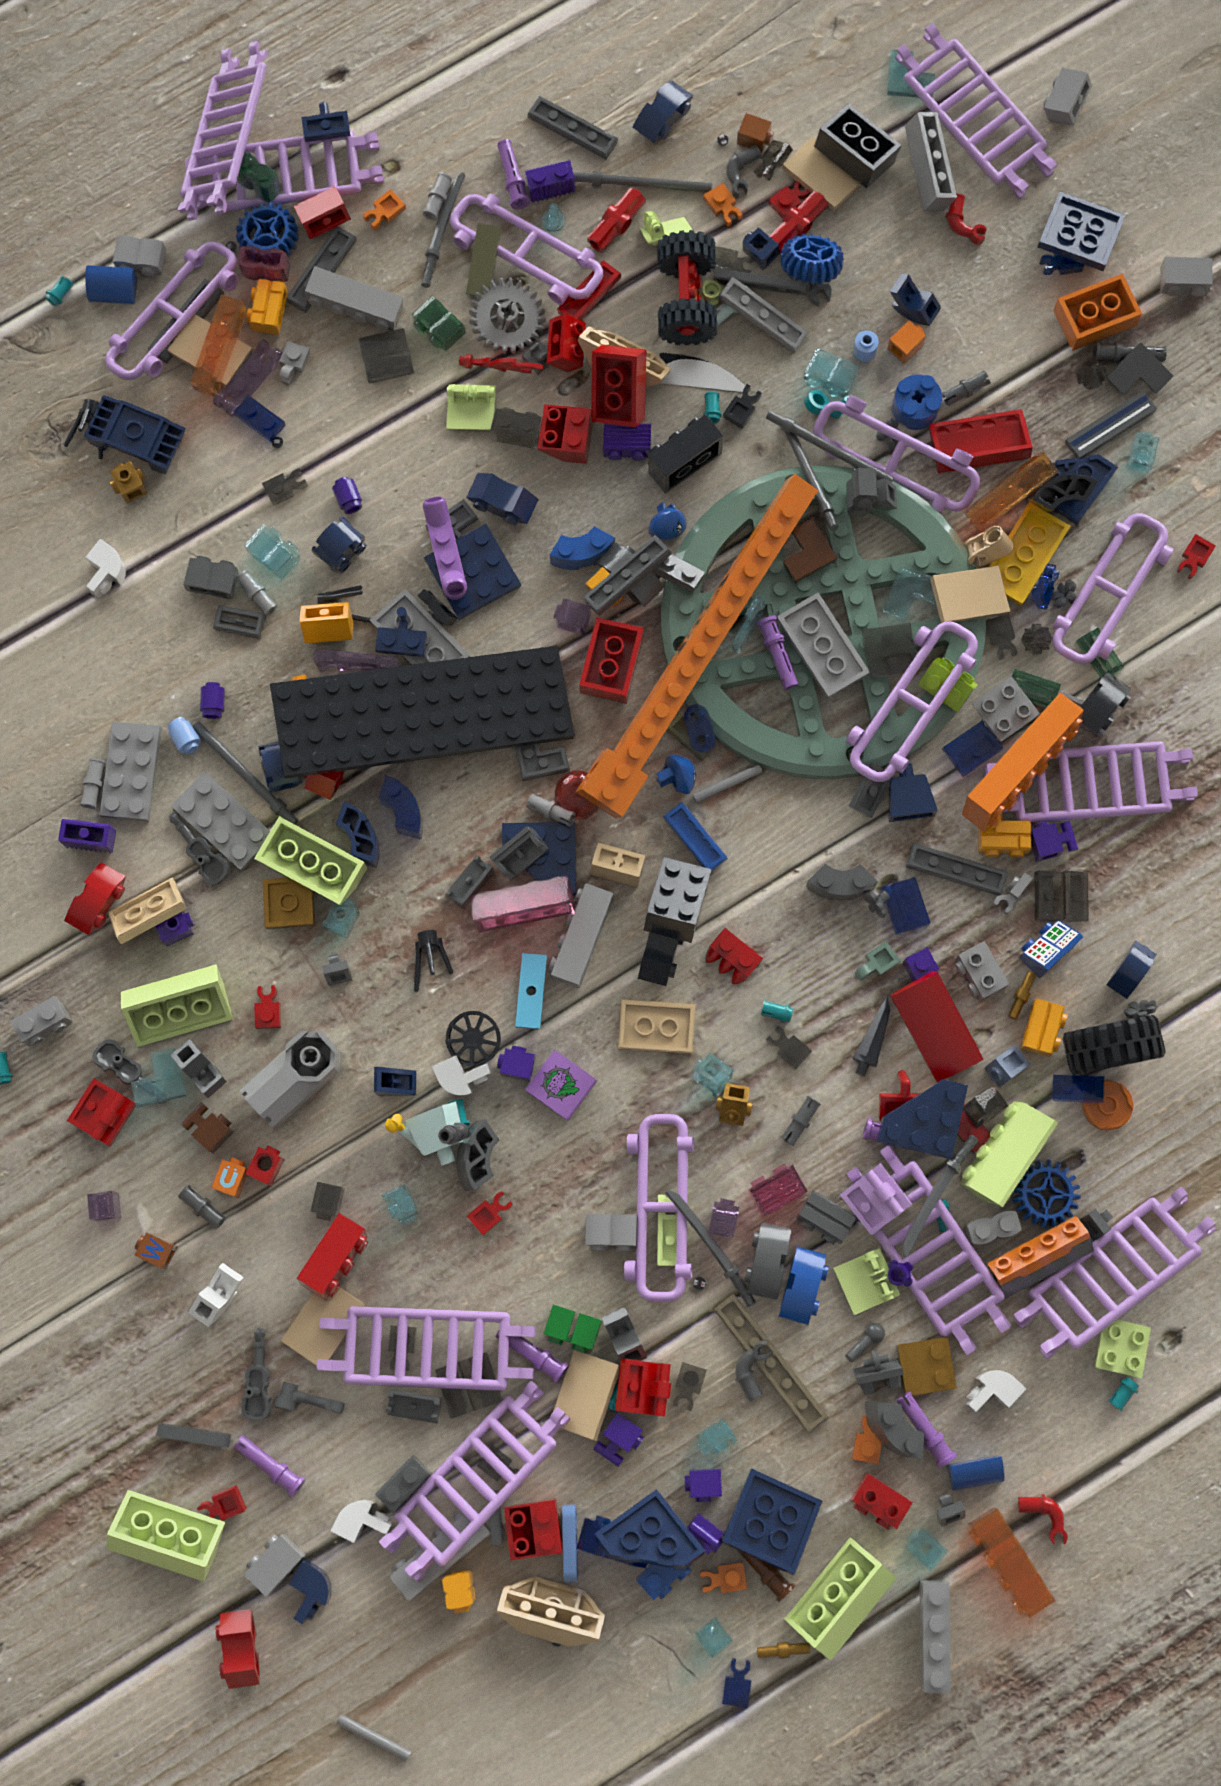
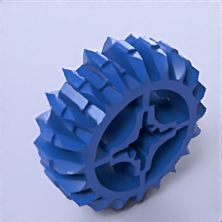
[236,202,299,265]
[780,234,844,285]
[1012,1159,1081,1228]

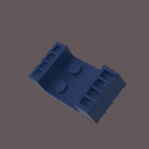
[84,395,186,475]

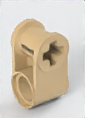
[964,526,1013,569]

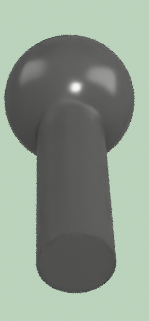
[845,1323,885,1363]

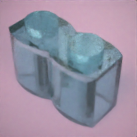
[804,349,859,398]
[244,524,300,580]

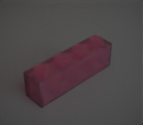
[471,876,575,933]

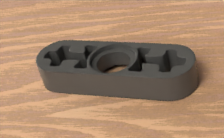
[156,1423,231,1447]

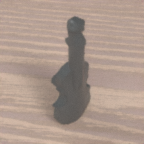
[169,813,230,885]
[92,1039,167,1104]
[241,1328,272,1421]

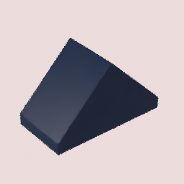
[374,1066,416,1096]

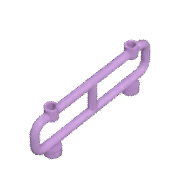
[450,194,603,305]
[105,242,238,380]
[813,395,980,512]
[1052,513,1174,664]
[846,622,978,782]
[624,1114,694,1302]

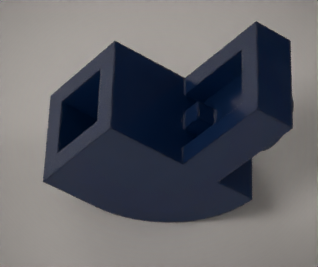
[890,273,942,326]
[1106,941,1157,999]
[289,1559,332,1624]

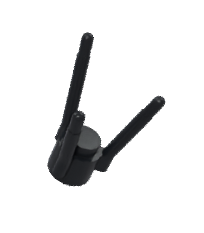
[64,399,103,460]
[317,585,372,623]
[414,930,453,992]

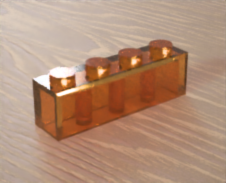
[191,294,247,397]
[963,451,1059,532]
[968,1507,1056,1618]

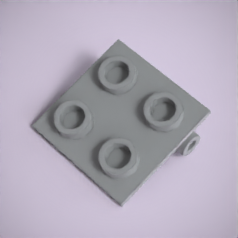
[972,676,1040,742]

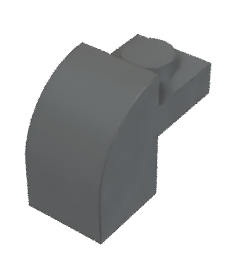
[171,1039,227,1098]
[601,1307,647,1361]

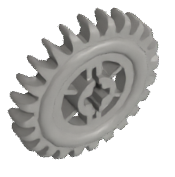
[469,278,546,354]

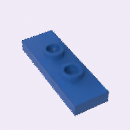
[663,802,728,872]

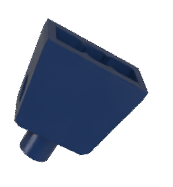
[888,763,938,822]

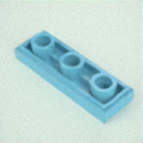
[515,953,547,1030]

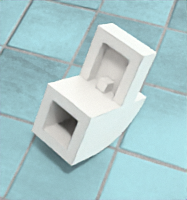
[86,539,126,599]
[432,1055,491,1095]
[188,1264,243,1327]
[965,1370,1026,1412]
[330,1500,394,1543]

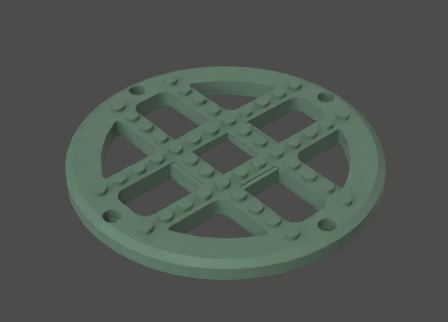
[661,465,986,779]

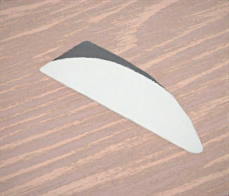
[659,352,745,392]

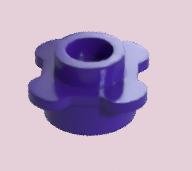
[888,1260,913,1287]

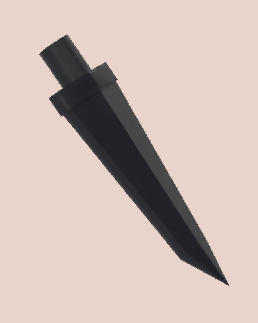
[853,995,891,1077]

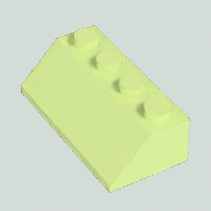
[254,816,368,905]
[121,964,233,1047]
[959,1101,1058,1207]
[107,1490,225,1582]
[785,1537,897,1661]

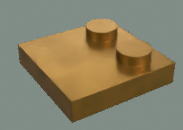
[263,878,315,929]
[897,1337,957,1395]

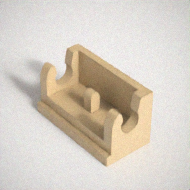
[591,843,646,888]

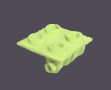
[640,211,692,245]
[446,384,496,431]
[833,1248,900,1315]
[1094,1319,1151,1378]

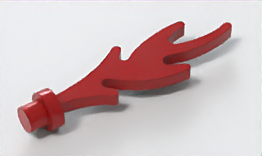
[459,354,544,374]

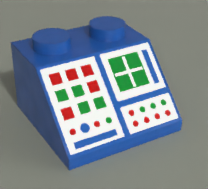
[1019,920,1083,979]

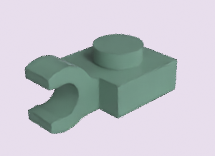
[855,941,901,981]

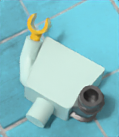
[385,1102,468,1166]

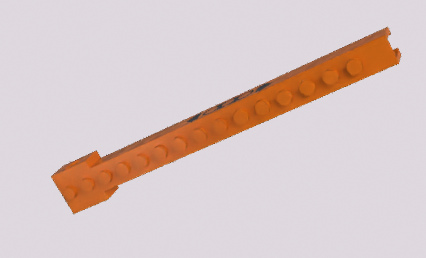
[576,474,818,819]

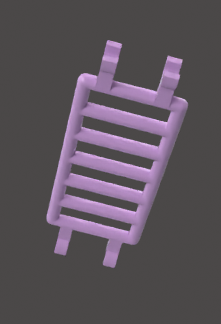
[895,23,1057,199]
[178,41,268,221]
[185,130,384,212]
[984,742,1198,823]
[846,1145,1011,1355]
[1013,1187,1216,1360]
[317,1306,536,1391]
[379,1381,571,1582]

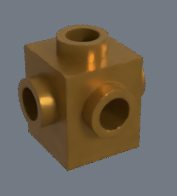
[109,461,148,504]
[715,1083,753,1126]

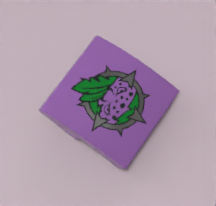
[525,1050,597,1121]

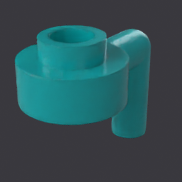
[804,390,849,419]

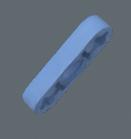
[562,1505,578,1583]

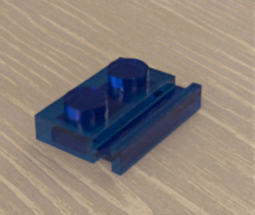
[942,720,1003,777]
[881,877,931,935]

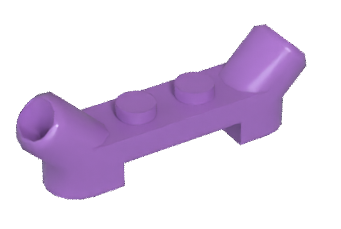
[422,496,467,600]

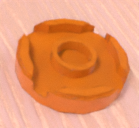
[1082,1080,1134,1131]

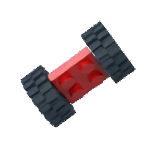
[657,230,717,345]

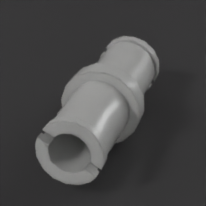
[423,172,452,220]
[236,570,277,615]
[80,758,105,809]
[526,794,576,827]

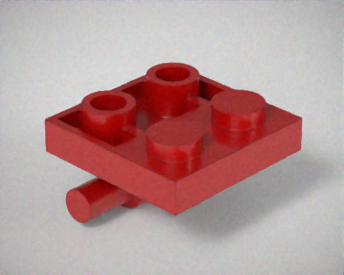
[67,1078,137,1147]
[615,1358,671,1417]

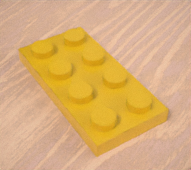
[989,502,1070,607]

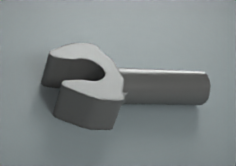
[808,282,832,307]

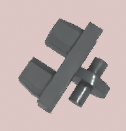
[853,1349,904,1395]

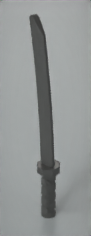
[421,172,465,288]
[903,1135,978,1257]
[665,1190,756,1307]

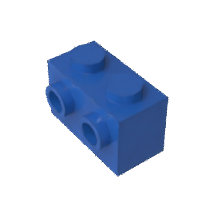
[636,1564,692,1600]

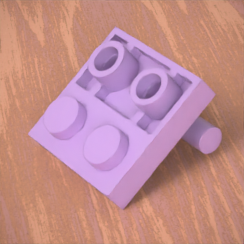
[840,1163,912,1236]

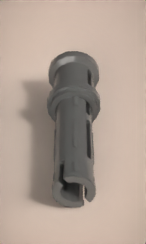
[1092,341,1167,363]

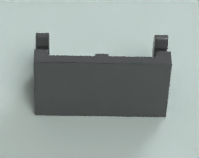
[490,826,549,880]
[445,855,494,910]
[386,1389,442,1424]

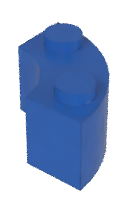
[549,526,615,570]
[778,1246,829,1325]

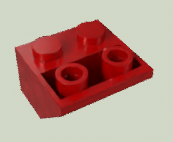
[537,404,593,464]
[504,1498,563,1561]

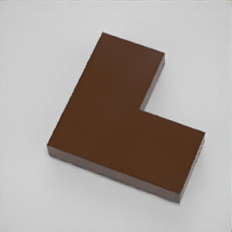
[783,518,837,583]

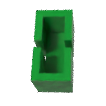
[543,1304,602,1353]

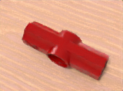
[587,188,646,253]
[769,191,829,254]

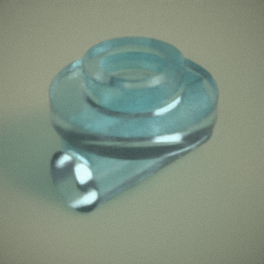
[542,204,565,232]

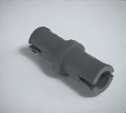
[942,371,991,406]
[780,1096,821,1147]
[178,1185,226,1230]

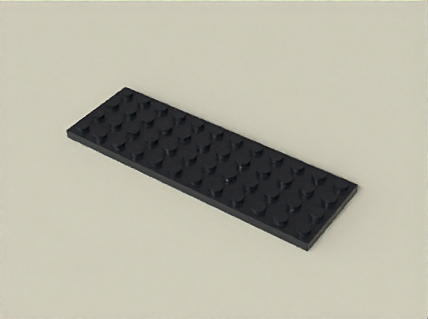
[270,645,575,779]

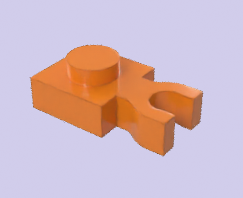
[704,183,743,227]
[363,189,406,231]
[852,1416,882,1464]
[700,1562,747,1593]

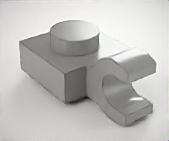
[279,341,310,385]
[993,873,1033,915]

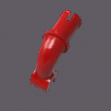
[945,193,987,245]
[1018,1494,1068,1545]

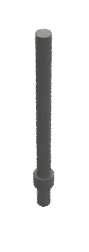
[574,171,712,192]
[766,410,894,483]
[784,417,839,531]
[193,721,298,825]

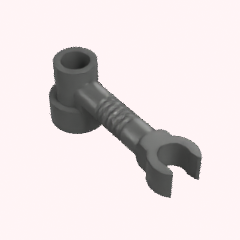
[274,1382,345,1413]

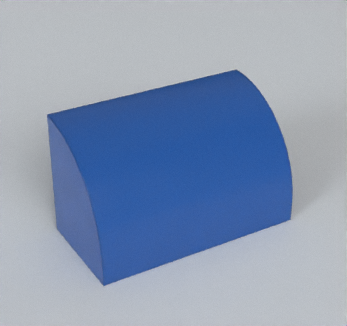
[85,265,138,304]
[947,1455,1005,1491]

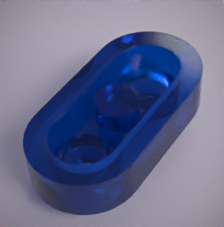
[684,704,716,753]

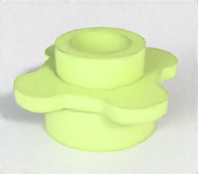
[699,280,724,306]

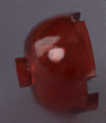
[554,770,599,820]

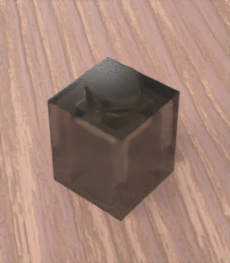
[963,1086,1009,1129]
[310,1182,345,1222]

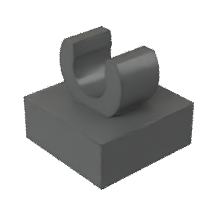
[522,340,549,375]
[872,478,897,511]
[322,954,352,986]
[1079,1209,1113,1241]
[937,1493,965,1527]

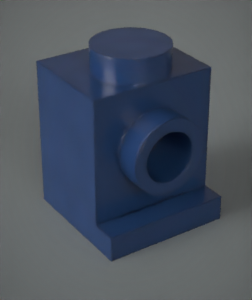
[742,227,779,270]

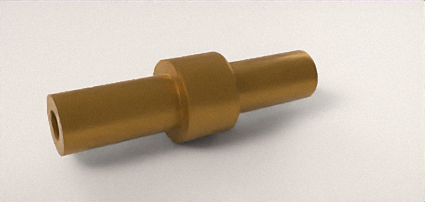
[1008,971,1037,1020]
[757,1642,810,1659]

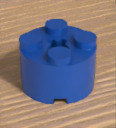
[892,374,942,430]

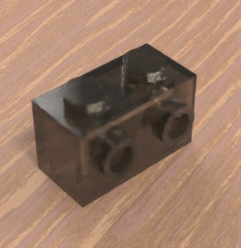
[490,407,542,449]

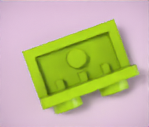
[917,658,978,712]

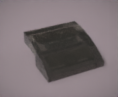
[359,328,415,384]
[862,623,916,678]
[1034,870,1089,922]
[435,1352,503,1419]

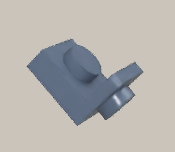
[985,1045,1030,1087]

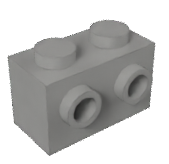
[1043,67,1092,126]
[1160,257,1213,297]
[955,941,1009,1002]
[10,996,73,1046]
[244,1534,306,1597]

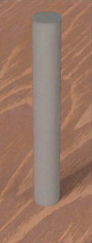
[692,764,762,803]
[337,1715,412,1761]

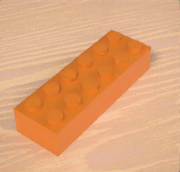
[962,692,1084,833]

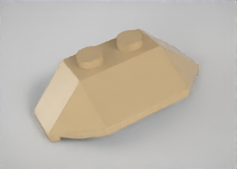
[578,326,671,387]
[497,1576,605,1647]

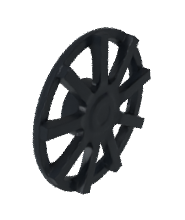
[445,1011,501,1067]

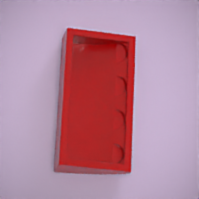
[929,409,1033,473]
[890,971,984,1082]

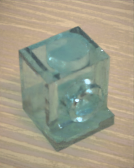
[1126,432,1160,472]
[322,899,360,939]
[693,1053,734,1098]
[382,1184,419,1226]
[696,1418,737,1456]
[905,1528,948,1571]
[695,1616,733,1658]

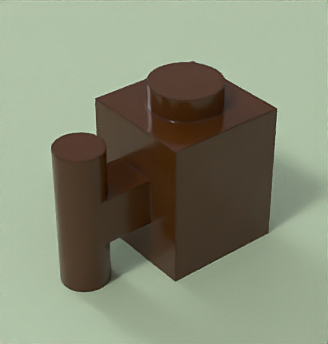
[181,1102,234,1154]

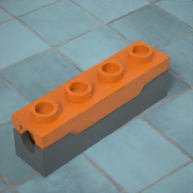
[987,1216,1094,1299]

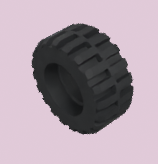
[1062,1015,1166,1075]

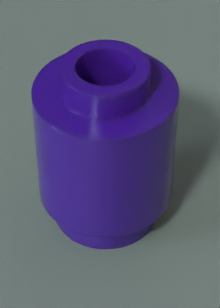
[332,477,362,514]
[200,682,225,719]

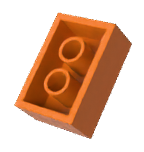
[1053,273,1142,351]

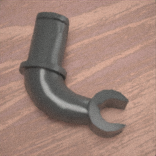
[726,144,761,199]
[735,1340,773,1402]

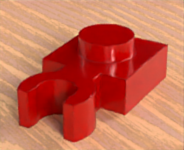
[768,181,810,219]
[1177,534,1216,579]
[254,985,281,1029]
[467,1191,513,1236]
[197,1485,247,1521]

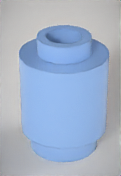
[853,331,879,362]
[168,717,201,754]

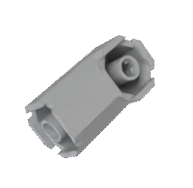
[239,1031,342,1130]

